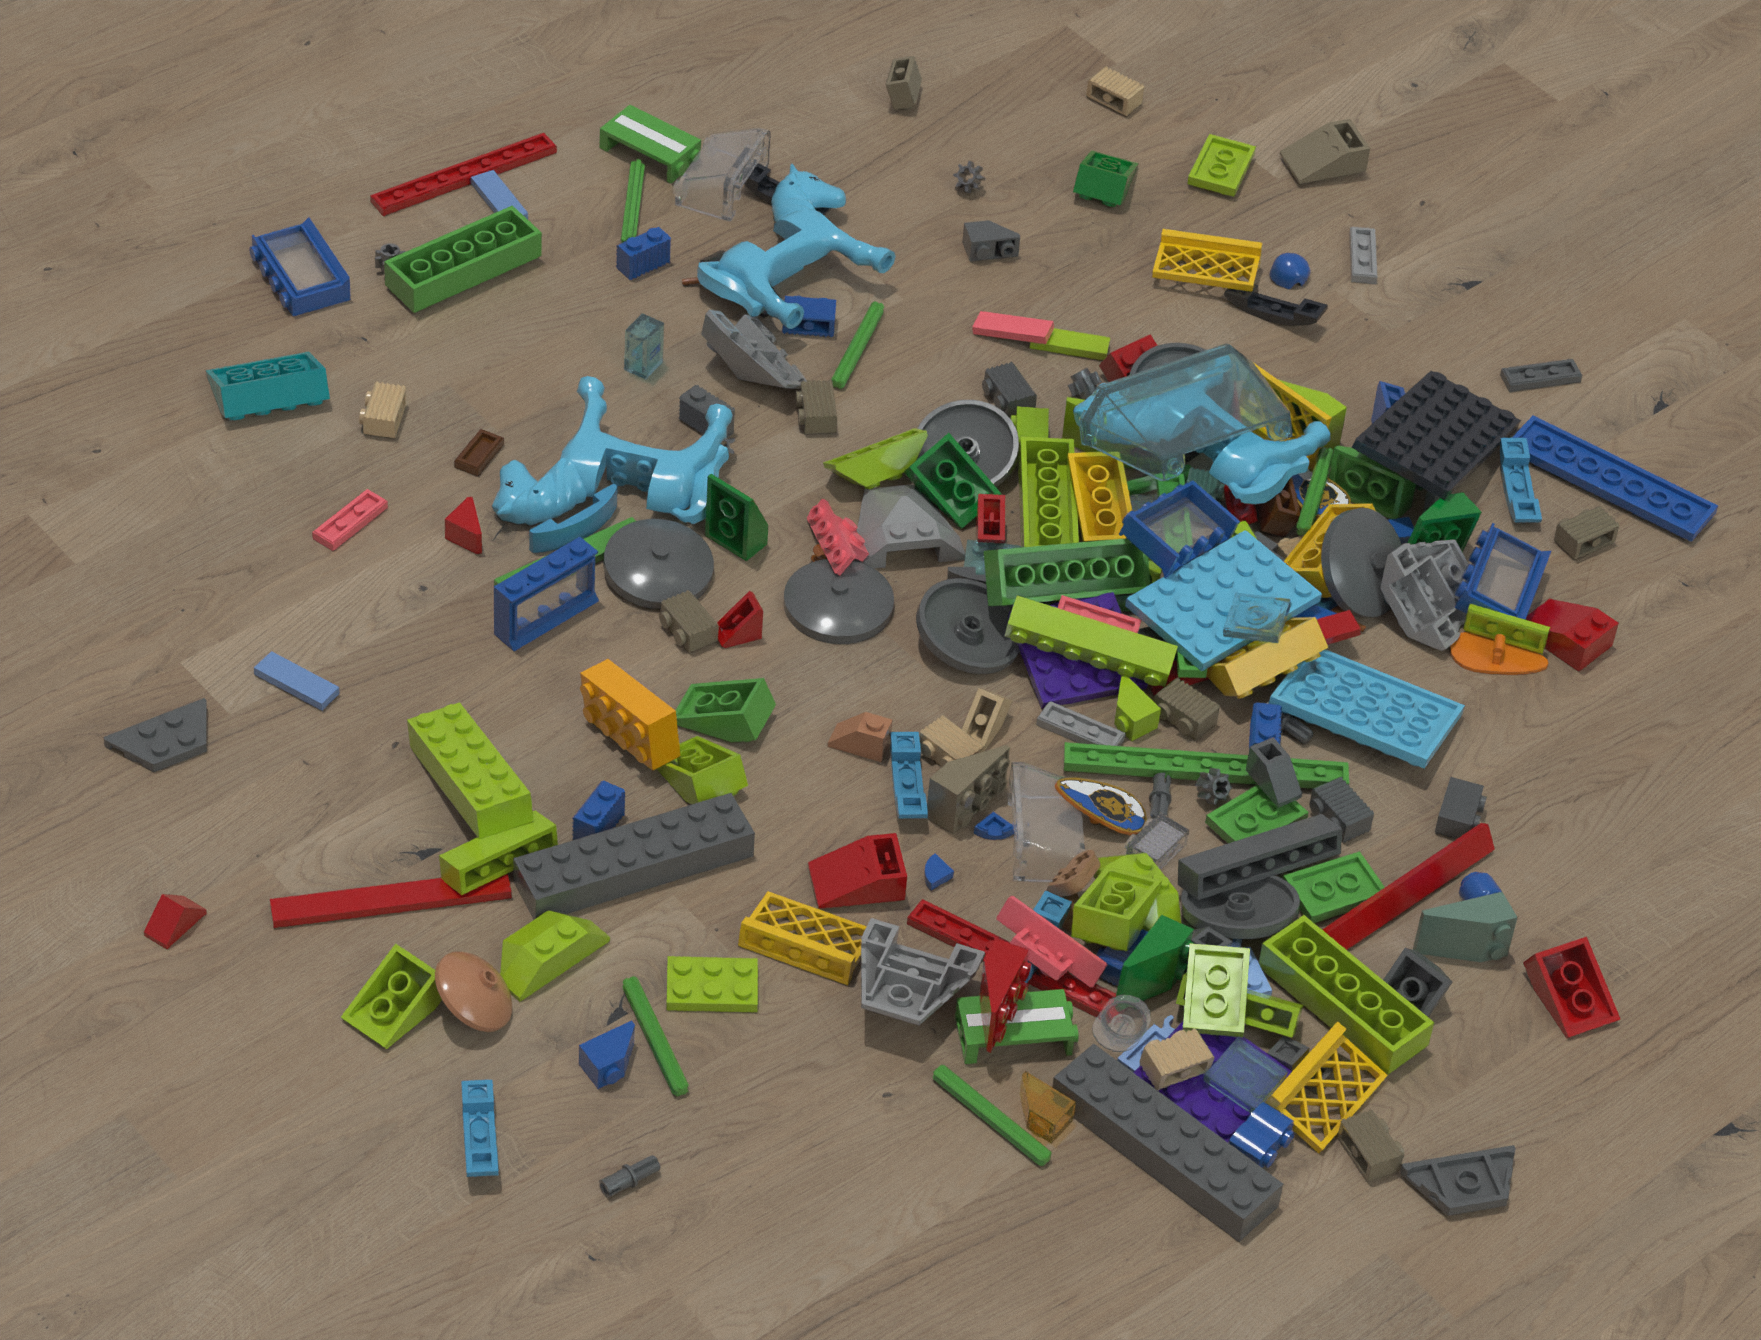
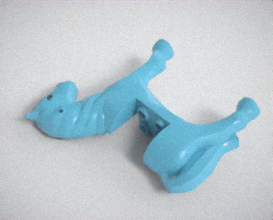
[697,164,896,329]
[1073,350,1330,504]
[492,376,733,525]

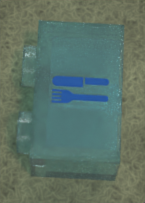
[624,313,664,379]

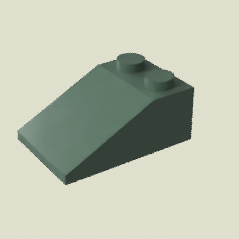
[1413,892,1518,962]

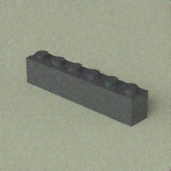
[1178,814,1342,900]

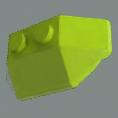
[823,428,928,489]
[1093,853,1182,932]
[500,910,610,1002]

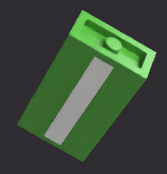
[599,105,702,183]
[955,989,1079,1064]

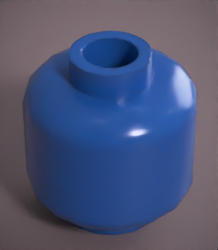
[1459,872,1502,901]

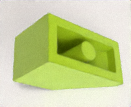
[1114,675,1161,742]

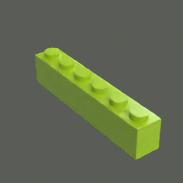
[1005,595,1178,687]

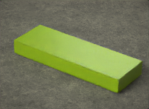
[1030,328,1110,360]
[1463,604,1550,654]

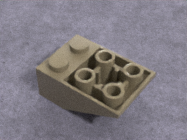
[1280,119,1370,184]
[927,745,1010,834]

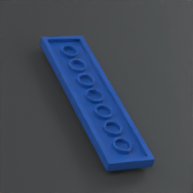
[1512,415,1718,542]

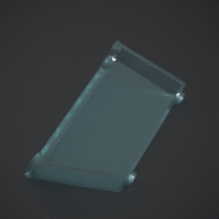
[1079,343,1293,481]

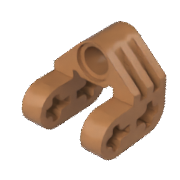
[1046,850,1101,932]

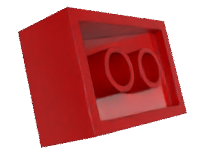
[1526,599,1619,672]
[1523,936,1621,1039]

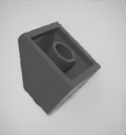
[1383,947,1453,1017]

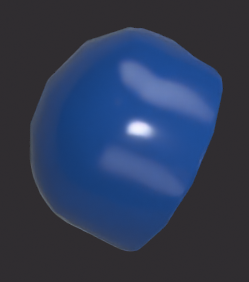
[1269,253,1311,289]

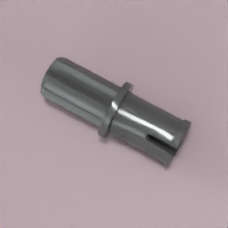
[1267,701,1313,744]
[1149,773,1172,823]
[599,1155,661,1198]

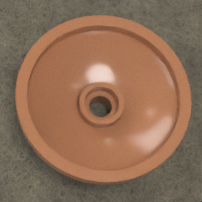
[435,951,512,1032]

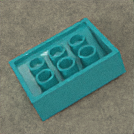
[206,352,330,420]

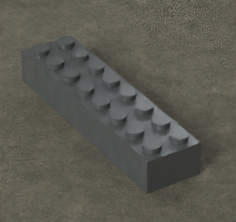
[513,793,755,920]
[1050,1044,1283,1242]

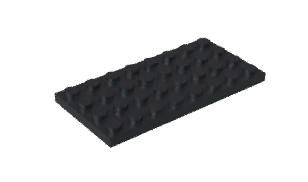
[1352,371,1521,500]

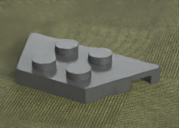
[103,698,207,772]
[1400,1145,1515,1216]

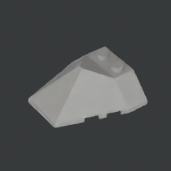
[701,310,807,389]
[855,484,966,568]
[1380,540,1481,651]
[861,918,985,1025]

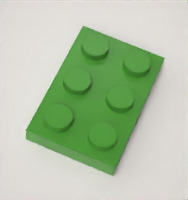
[1205,785,1309,843]
[1283,851,1385,923]

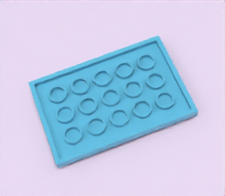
[1125,530,1322,672]
[1269,649,1465,769]

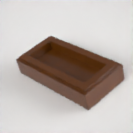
[454,429,504,476]

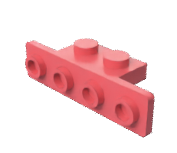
[807,499,869,576]
[997,896,1107,987]

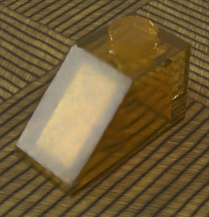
[1019,1071,1076,1144]

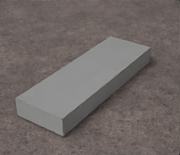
[1349,227,1377,284]
[1036,701,1125,746]

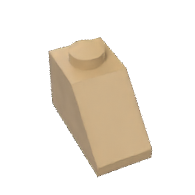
[962,688,1013,751]

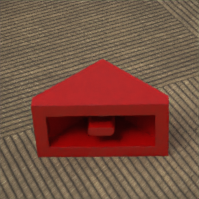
[976,494,1005,543]
[445,497,482,554]
[717,591,763,648]
[144,894,207,949]

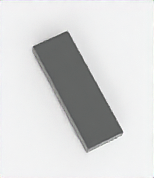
[1500,359,1582,392]

